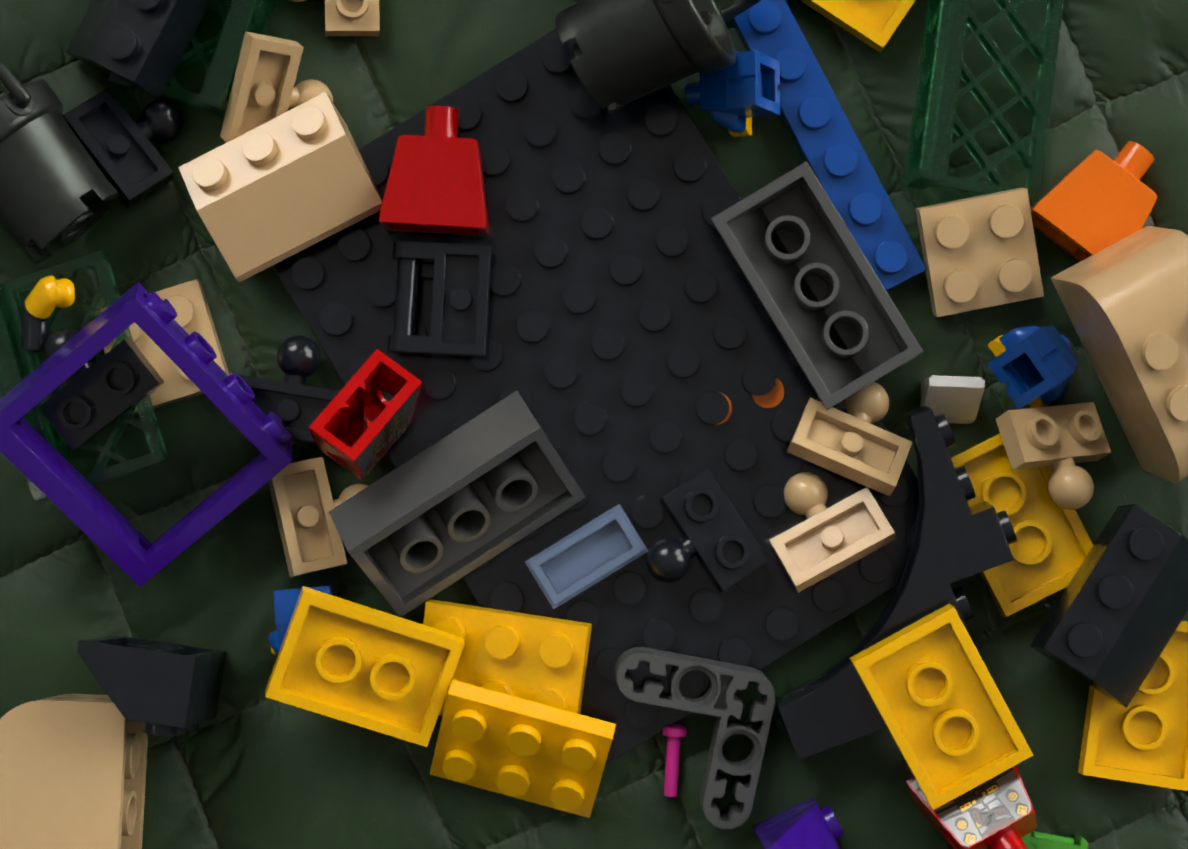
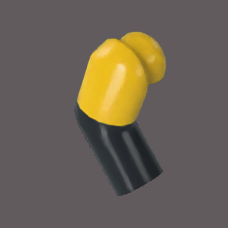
[21,275,75,352]

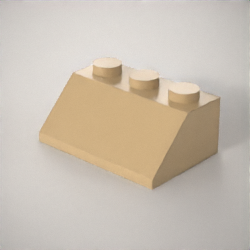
[178,92,383,282]

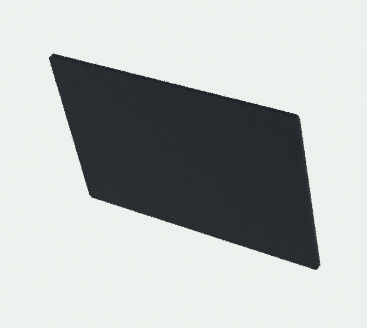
[272,28,919,766]

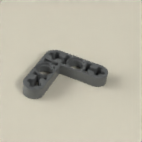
[614,647,775,829]

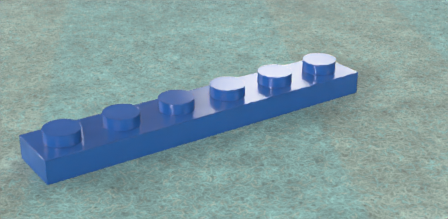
[731,0,927,291]

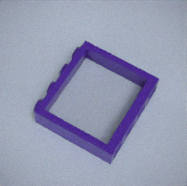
[0,282,293,587]

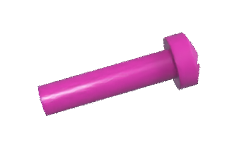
[662,723,687,797]

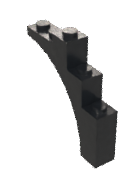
[776,406,1017,760]

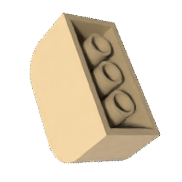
[1051,226,1188,483]
[0,694,148,849]

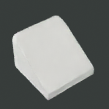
[920,375,985,424]

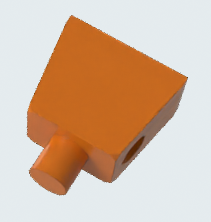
[1030,141,1158,262]

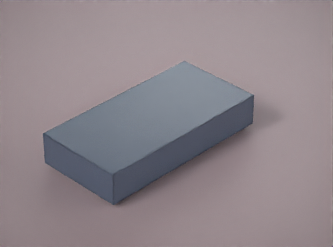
[525,504,648,609]

